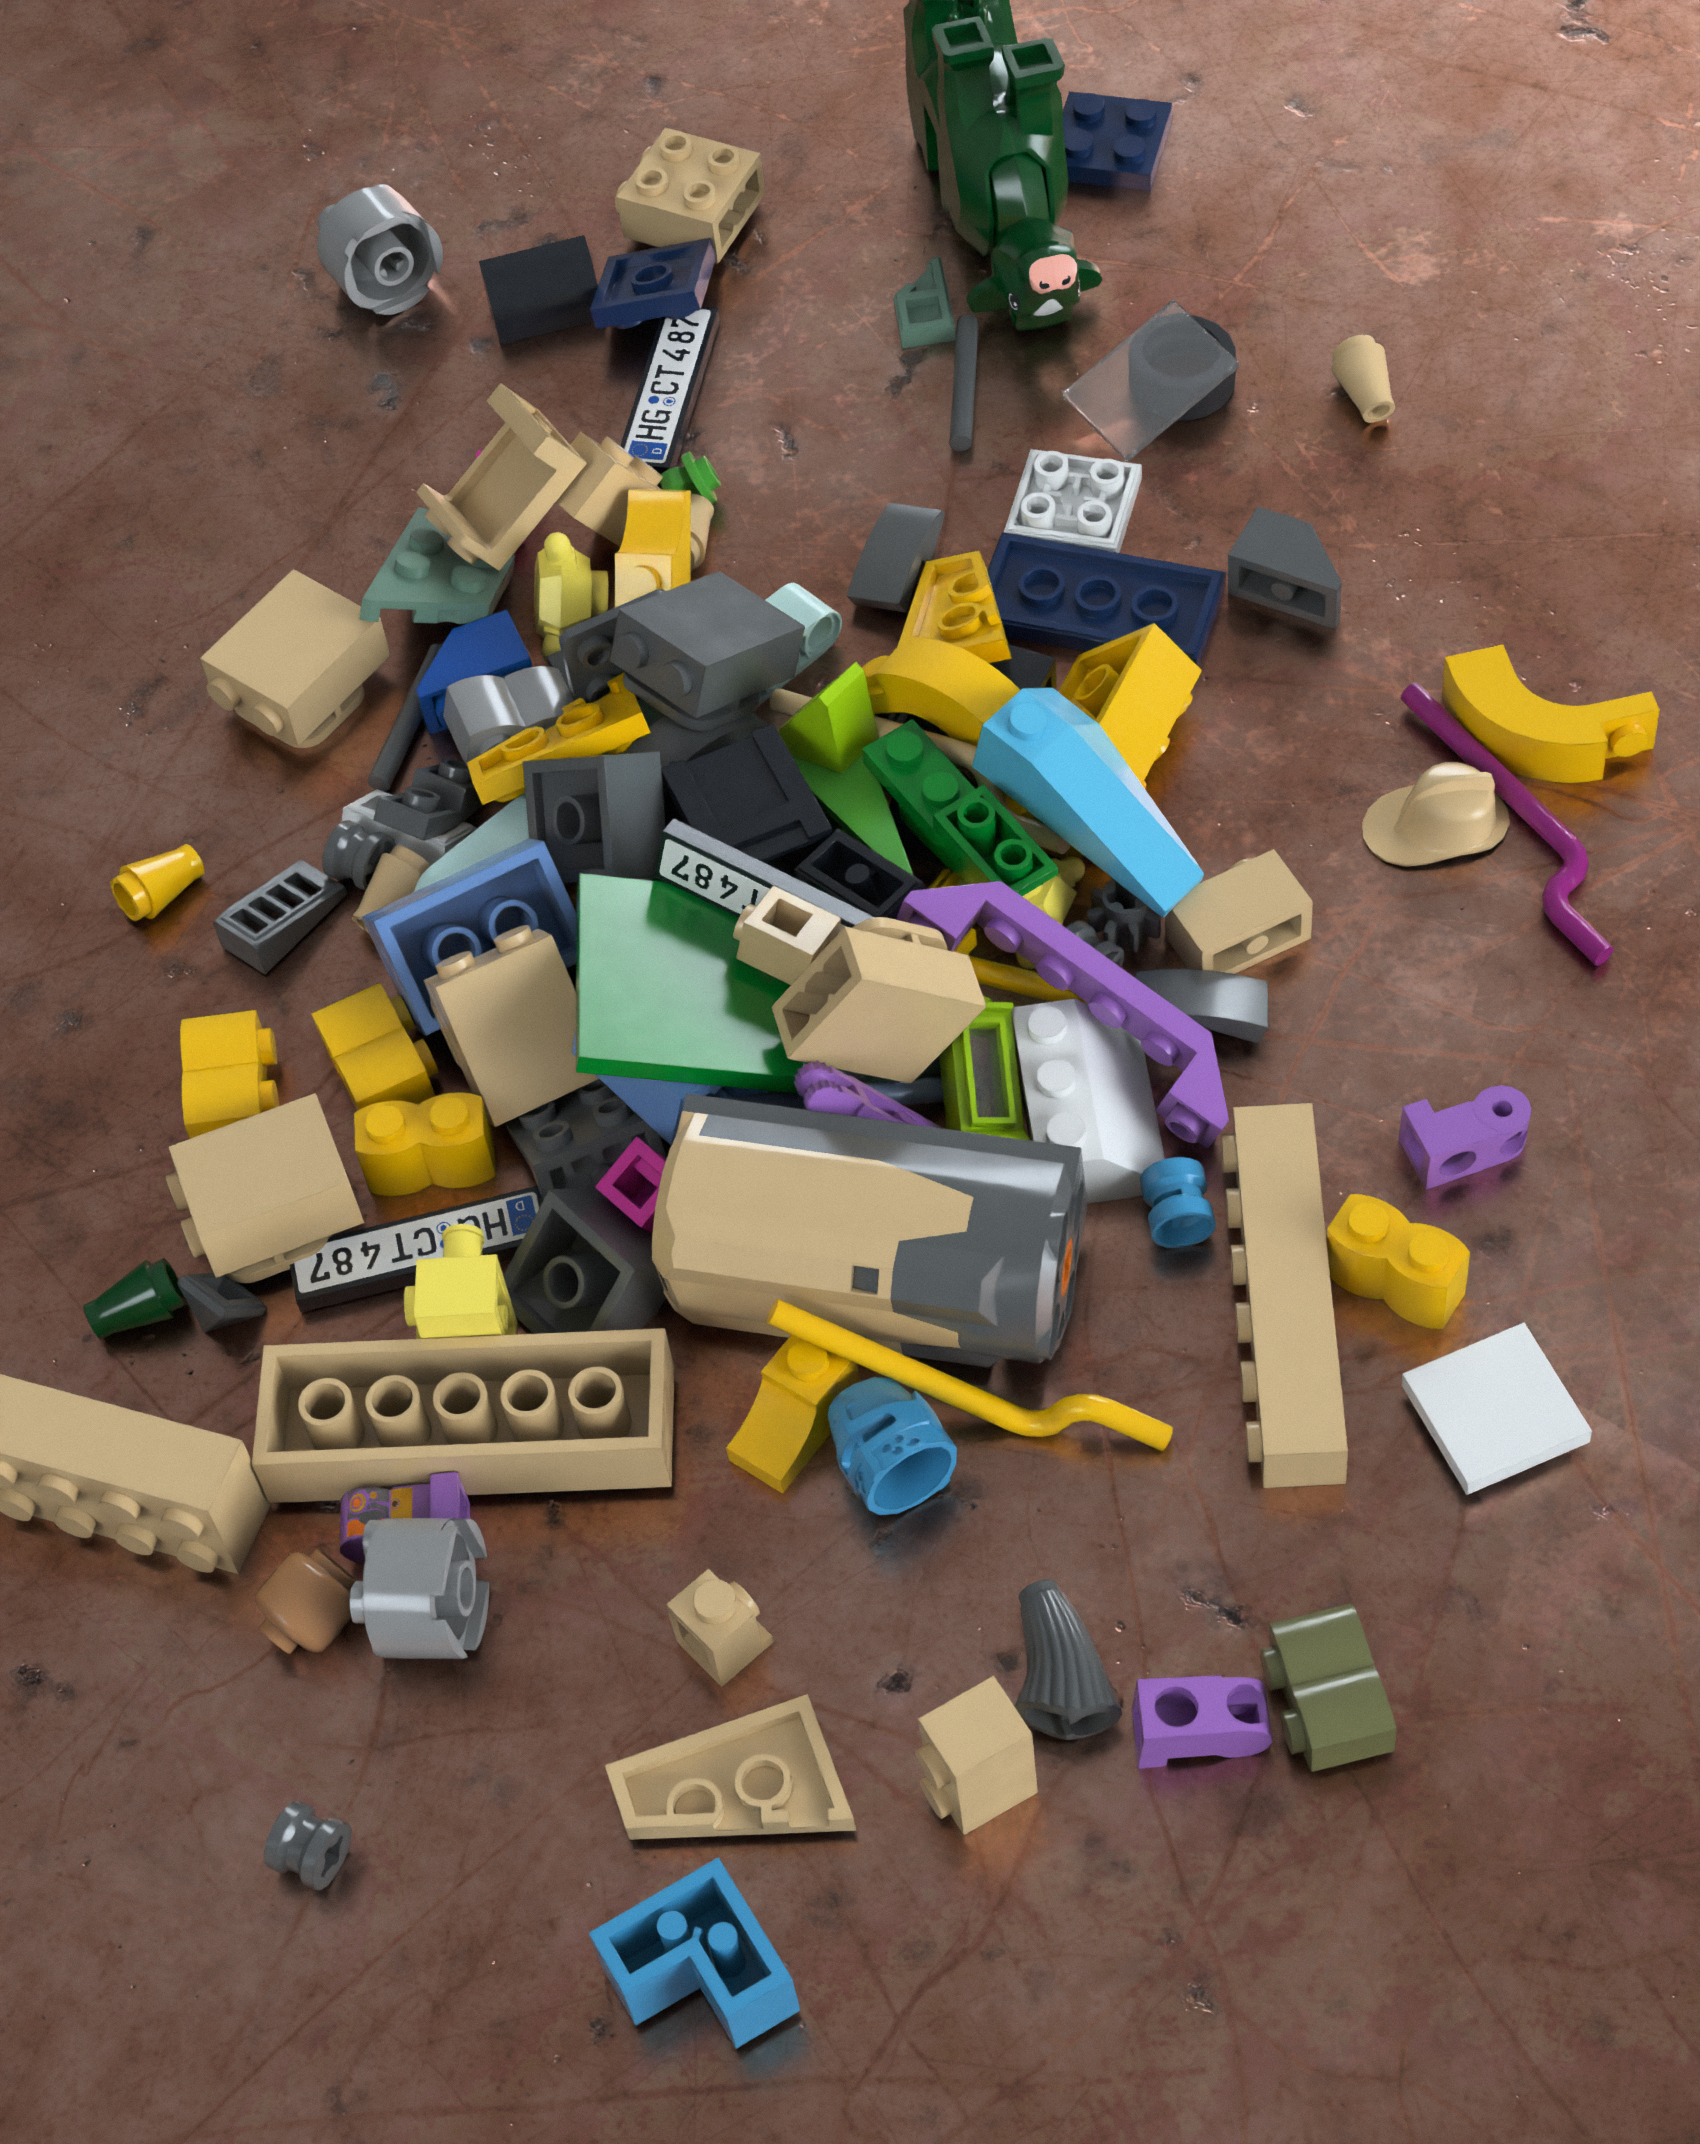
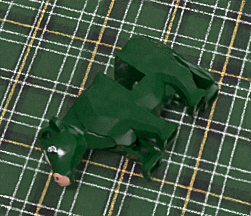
[903,0,1102,332]

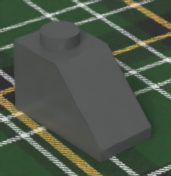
[1228,506,1342,629]

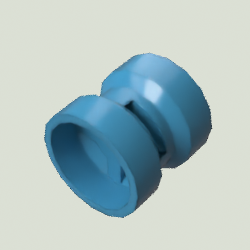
[1140,1157,1216,1248]

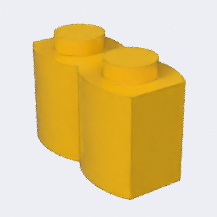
[311,983,439,1111]
[180,1010,279,1139]
[354,1092,496,1196]
[1326,1194,1470,1329]

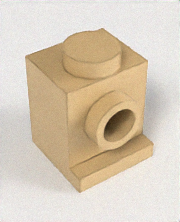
[733,885,841,985]
[666,1569,774,1687]

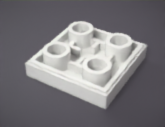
[1004,449,1142,553]
[1402,1323,1592,1495]

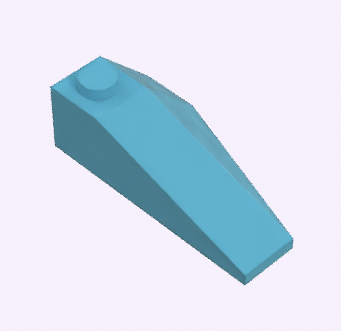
[972,688,1204,918]

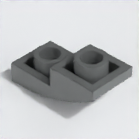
[847,503,945,613]
[373,759,482,841]
[1134,969,1268,1043]

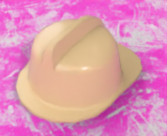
[1362,762,1510,867]

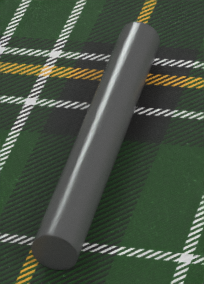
[949,315,979,451]
[367,643,442,791]

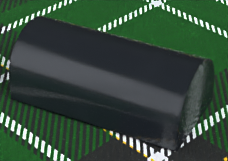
[794,828,926,919]

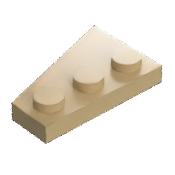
[605,1694,856,1840]

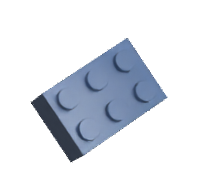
[362,838,577,1036]

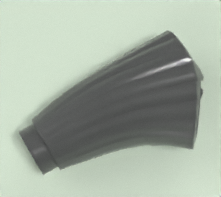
[1014,1580,1122,1740]

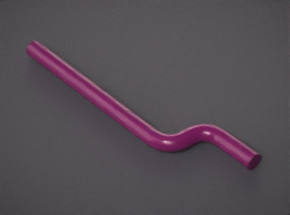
[1401,682,1614,966]

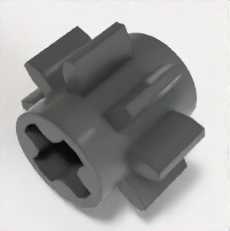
[1087,879,1161,953]

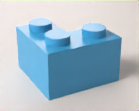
[589,1857,800,2049]

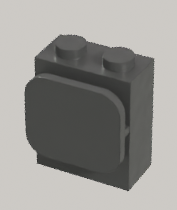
[610,571,805,731]

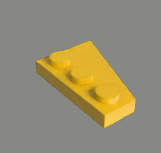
[897,551,1012,663]
[467,672,651,805]

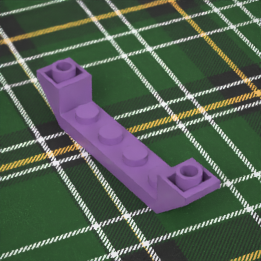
[896,881,1229,1149]

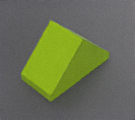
[778,662,879,773]

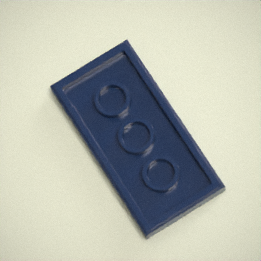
[987,532,1226,667]

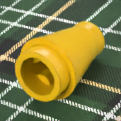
[110,844,205,921]

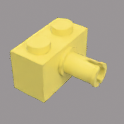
[404,1224,518,1339]

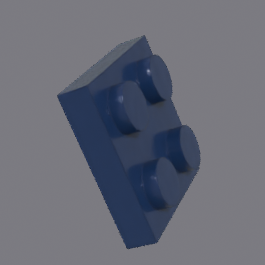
[1063,91,1173,192]
[590,238,716,329]

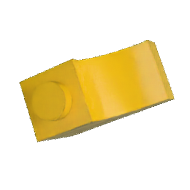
[615,488,691,608]
[726,1335,860,1494]

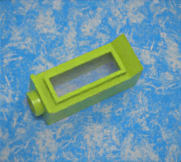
[939,996,1030,1140]

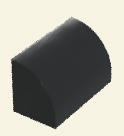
[479,235,598,345]

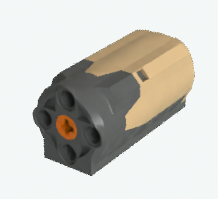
[652,1093,1088,1367]

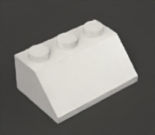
[1012,999,1165,1204]

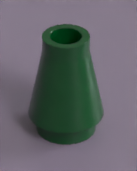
[83,1258,187,1340]

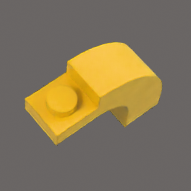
[862,637,1020,747]
[1442,645,1660,783]

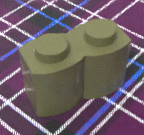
[1260,1603,1396,1772]

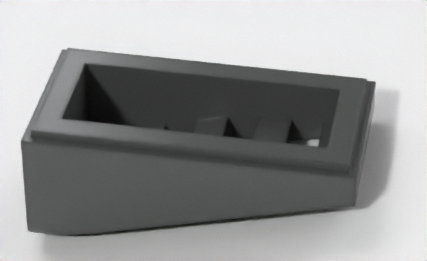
[213,860,347,975]

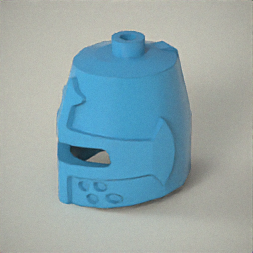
[827,1377,957,1515]

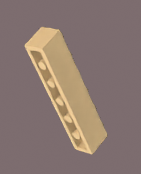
[1221,1103,1348,1488]

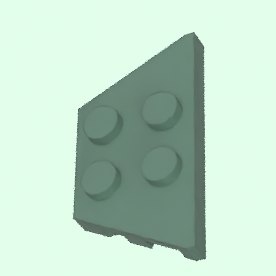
[359,507,516,624]

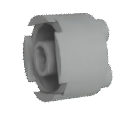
[317,184,443,315]
[350,1518,489,1659]

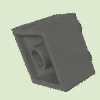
[523,751,666,883]
[503,1186,666,1334]

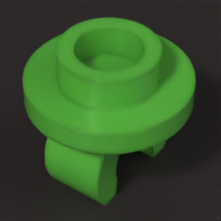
[660,451,721,504]

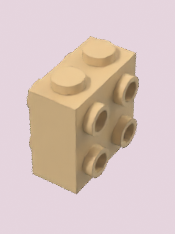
[615,128,766,264]

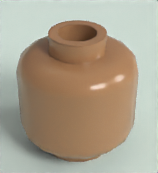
[256,1548,357,1654]

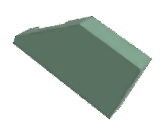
[893,256,956,349]

